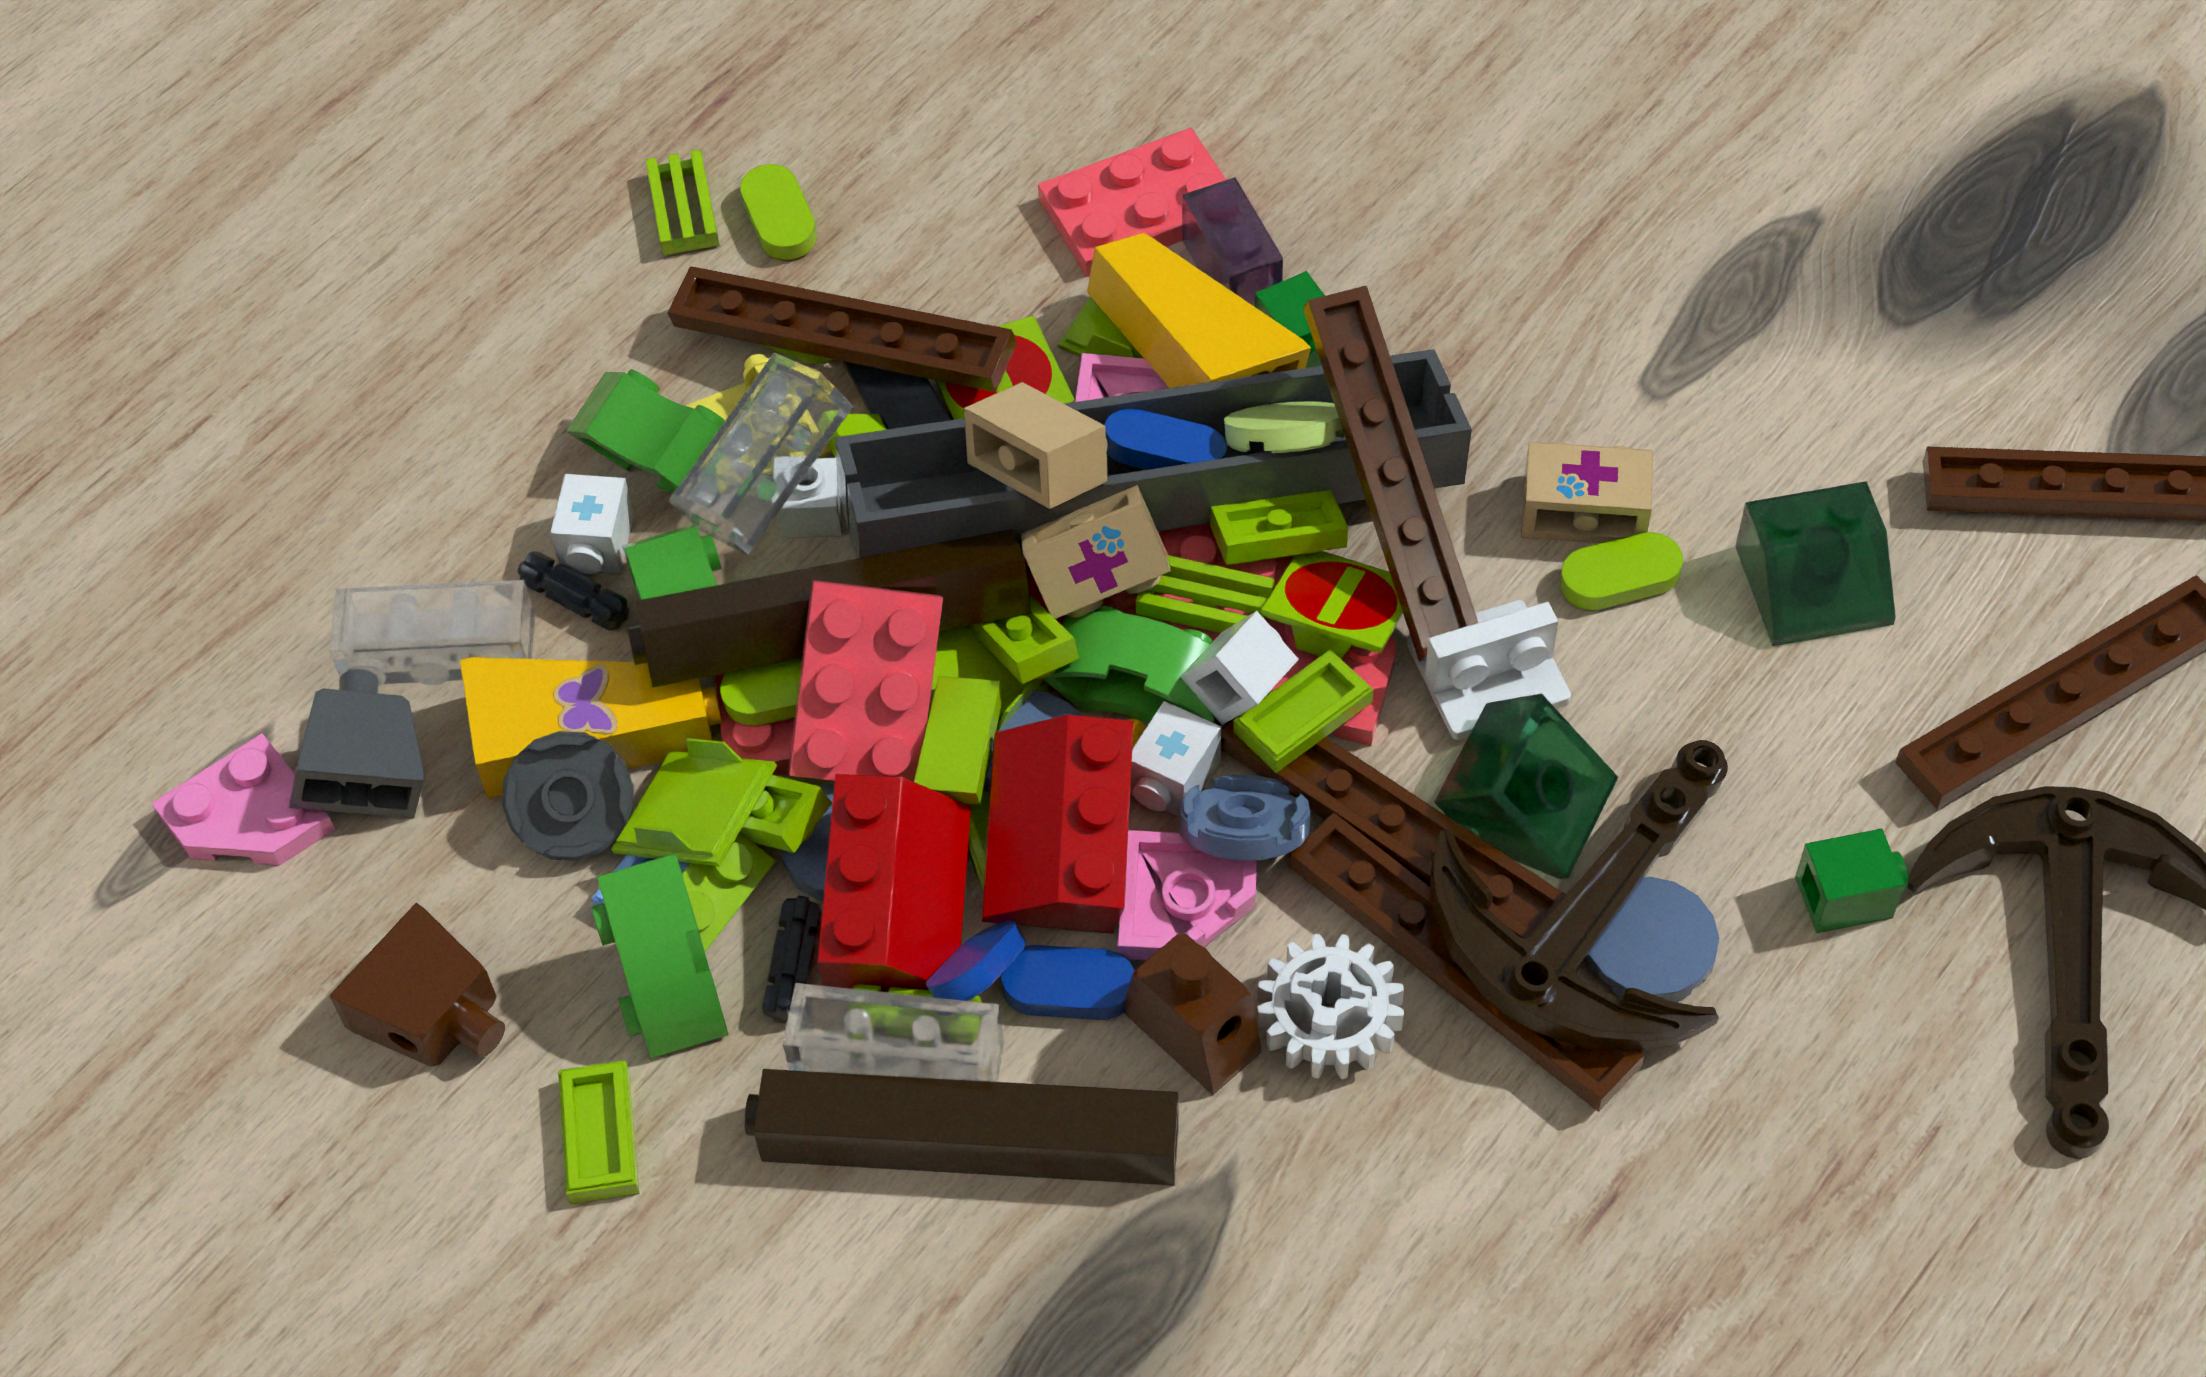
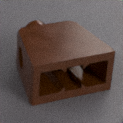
[330,903,505,1067]
[1124,932,1261,1095]

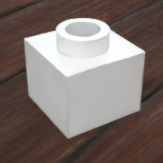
[775,458,842,538]

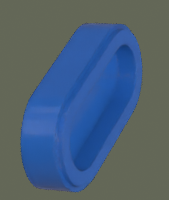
[1105,409,1227,470]
[926,920,1026,1008]
[1001,945,1135,1020]

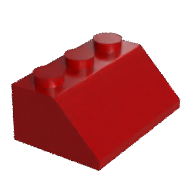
[981,714,1134,934]
[818,774,971,993]

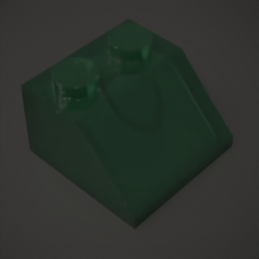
[1735,481,1896,646]
[1434,693,1619,879]

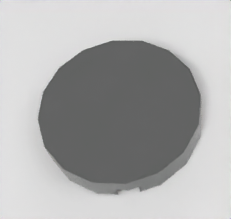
[502,731,634,861]

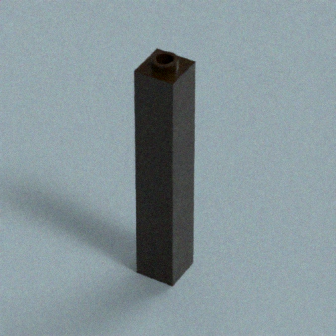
[627,529,1031,687]
[745,1069,1179,1186]

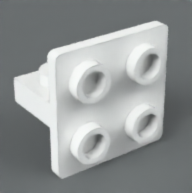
[1407,600,1571,740]

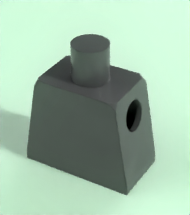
[289,669,424,818]

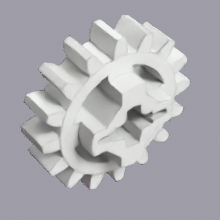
[1257,934,1404,1079]

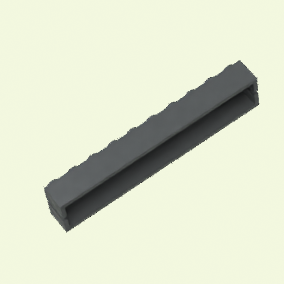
[835,349,1472,559]

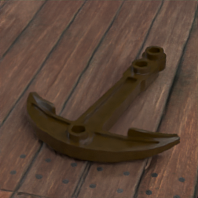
[1430,740,1728,1051]
[1907,786,2206,1159]

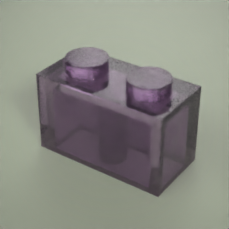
[1182,177,1283,307]

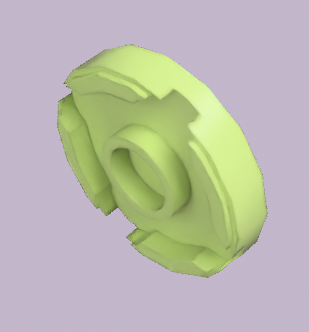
[1224,401,1345,453]

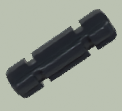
[517,551,630,631]
[762,895,821,1023]

